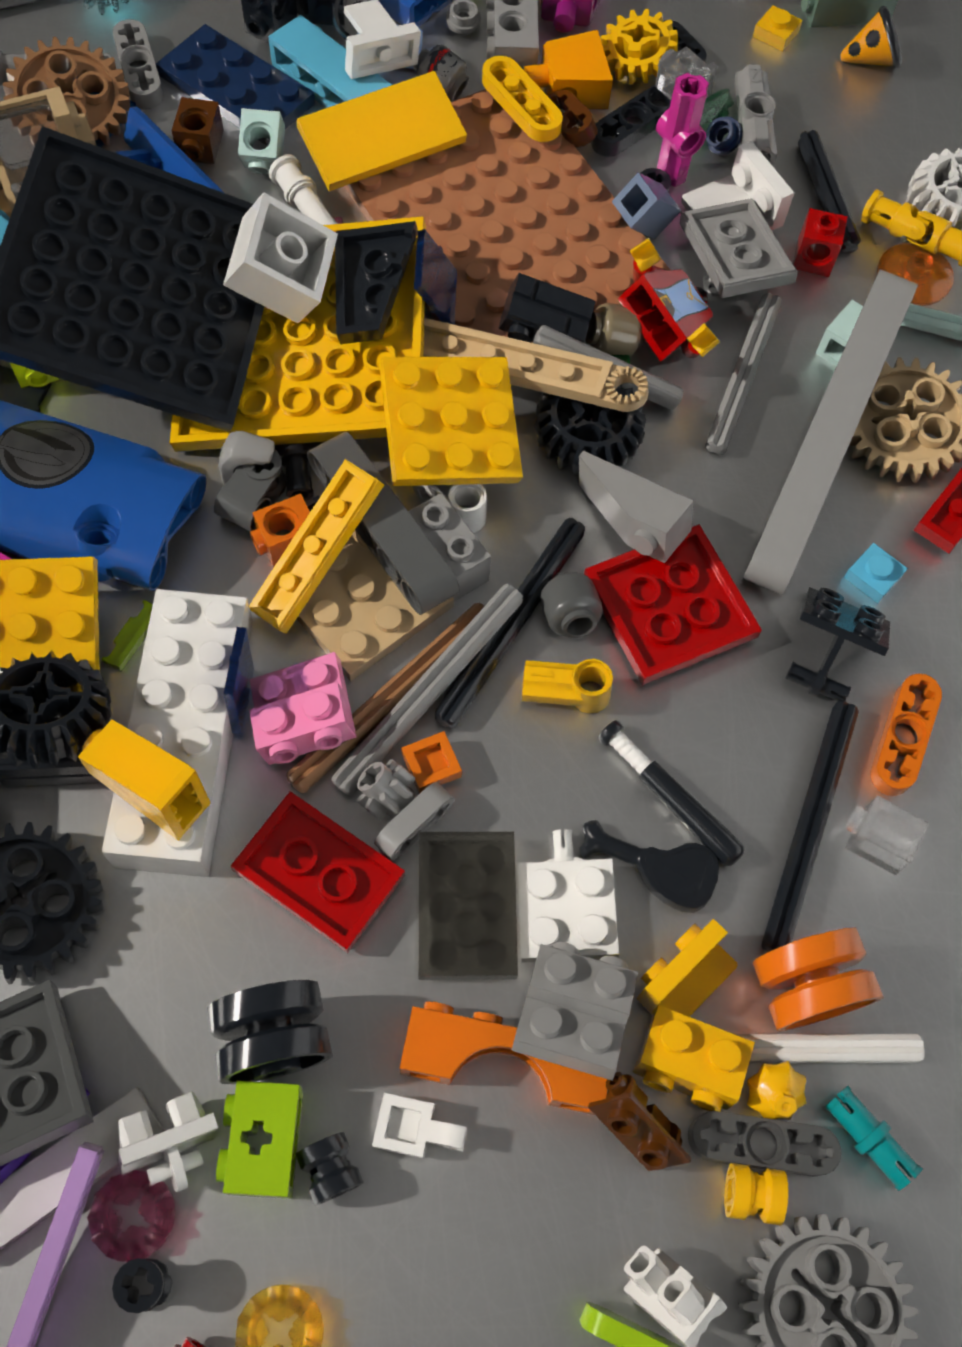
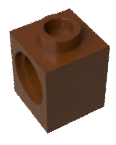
[171,97,224,164]

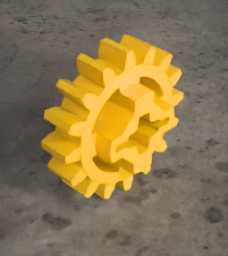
[600,9,678,85]

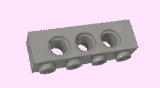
[486,0,539,70]

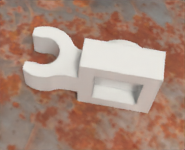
[372,1093,467,1159]

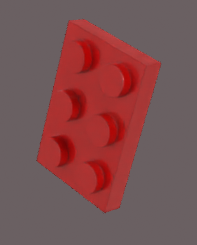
[230,791,405,954]

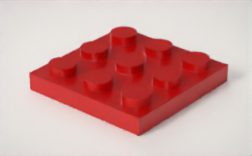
[584,524,762,686]

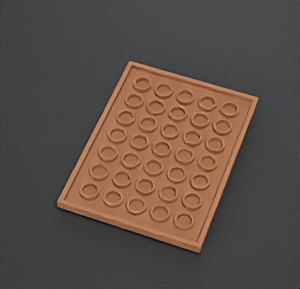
[344,89,670,343]

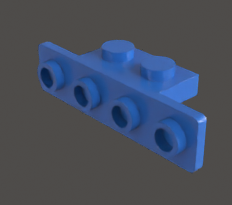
[116,107,224,193]

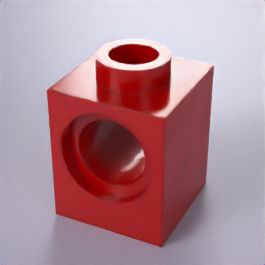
[793,208,848,277]

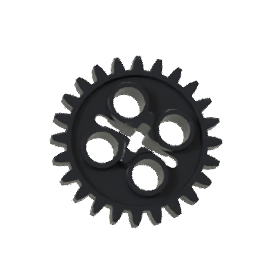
[0,822,103,984]

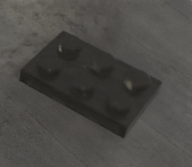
[418,832,518,980]

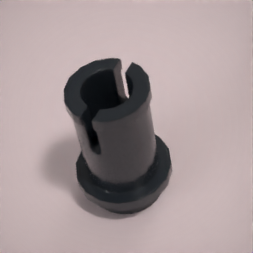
[281,444,314,501]

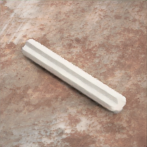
[735,1034,925,1063]

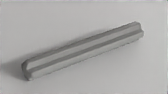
[533,325,684,410]

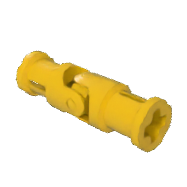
[861,189,962,267]

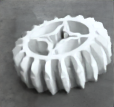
[907,147,962,235]

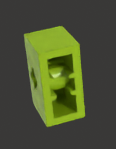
[216,1081,304,1199]

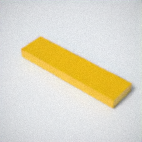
[249,459,384,634]

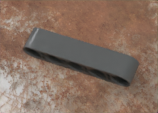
[307,431,460,615]

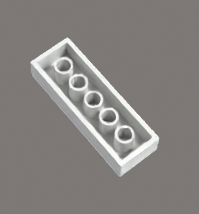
[102,589,253,877]

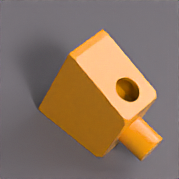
[524,30,613,110]

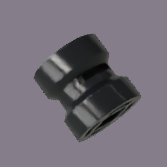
[295,1132,364,1206]

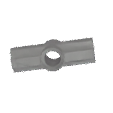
[734,64,777,165]

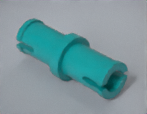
[824,1086,923,1191]

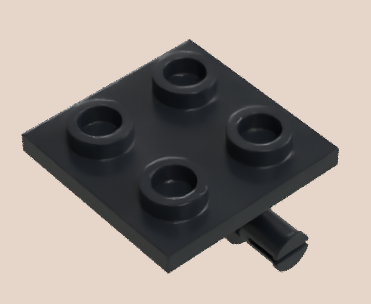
[785,587,890,701]

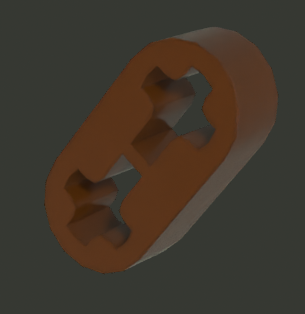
[548,89,598,148]

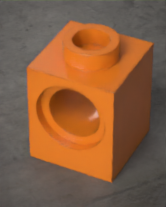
[250,494,310,568]

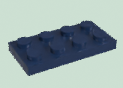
[155,24,315,145]

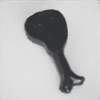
[579,820,719,913]

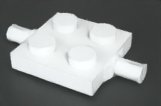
[517,829,619,962]

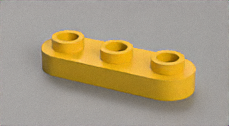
[482,56,563,142]

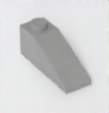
[579,451,694,563]

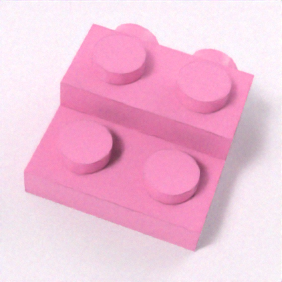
[249,652,356,765]

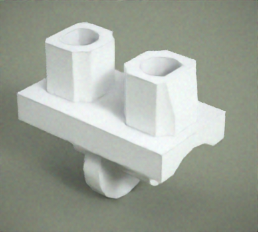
[117,1092,218,1192]
[623,1245,727,1347]

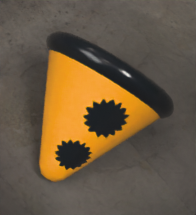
[840,6,902,68]

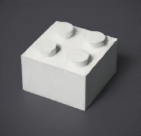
[223,192,338,323]

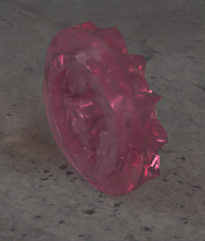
[87,1170,175,1262]

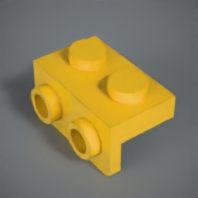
[636,918,738,1017]
[632,1005,755,1112]

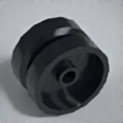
[207,980,333,1084]

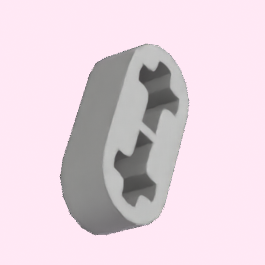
[374,782,455,861]

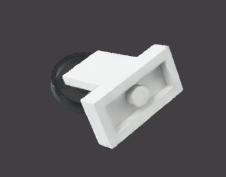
[332,0,421,80]

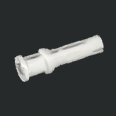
[269,154,337,225]

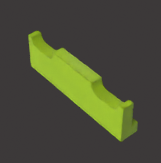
[101,600,153,672]

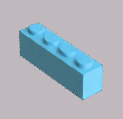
[268,15,394,108]

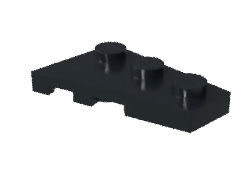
[335,221,418,344]

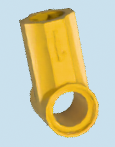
[522,659,613,714]

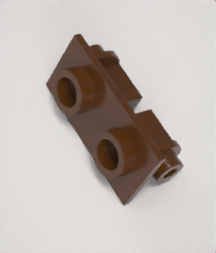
[588,1072,691,1171]

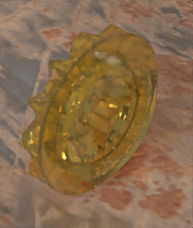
[235,1284,324,1347]

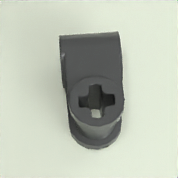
[213,450,287,531]

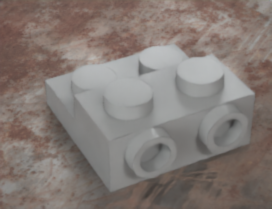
[512,942,638,1081]

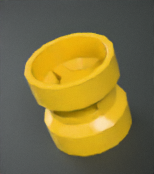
[724,1163,788,1225]

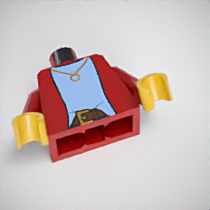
[618,238,720,361]

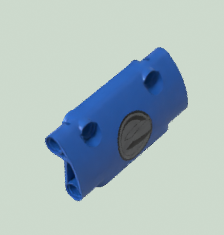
[0,400,207,591]

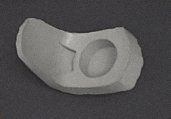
[218,431,275,484]

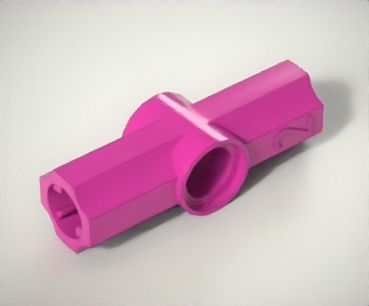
[656,73,709,187]

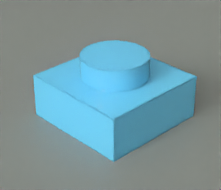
[844,543,908,604]

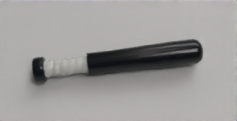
[598,720,745,866]

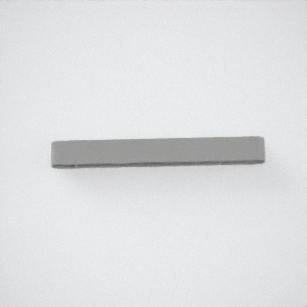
[742,269,918,595]

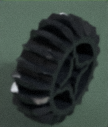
[534,384,646,476]
[0,650,112,770]

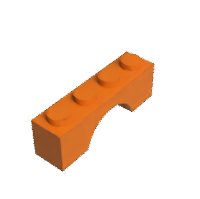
[399,1002,607,1115]

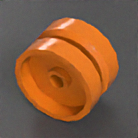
[753,927,884,1032]

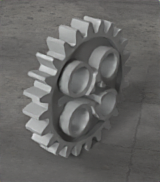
[738,1214,919,1347]

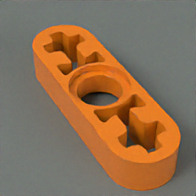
[870,673,942,796]

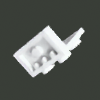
[681,141,795,230]

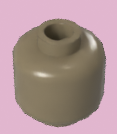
[585,303,645,357]

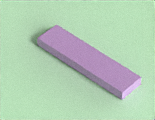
[7,1142,105,1347]

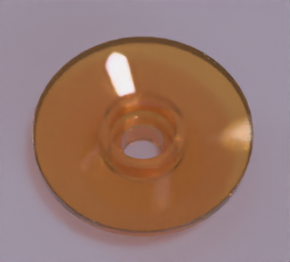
[877,242,954,306]

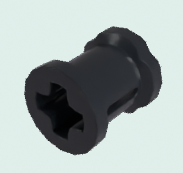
[112,1258,172,1313]

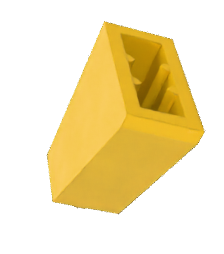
[78,719,211,841]

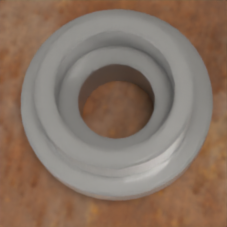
[446,0,481,35]

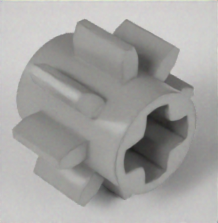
[357,759,415,820]

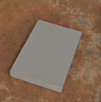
[679,198,798,298]

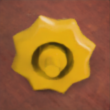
[746,1061,807,1120]

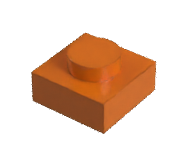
[401,731,462,794]

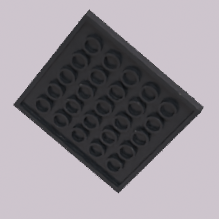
[0,126,264,433]

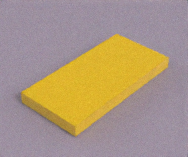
[297,71,467,192]

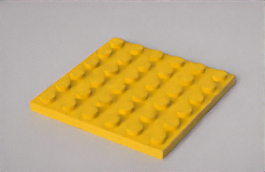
[169,216,426,452]

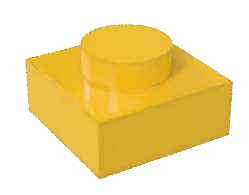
[753,5,803,52]

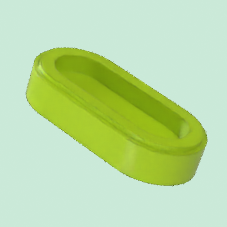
[579,1302,681,1347]

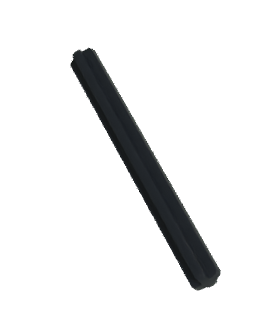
[435,518,585,729]
[761,701,859,952]

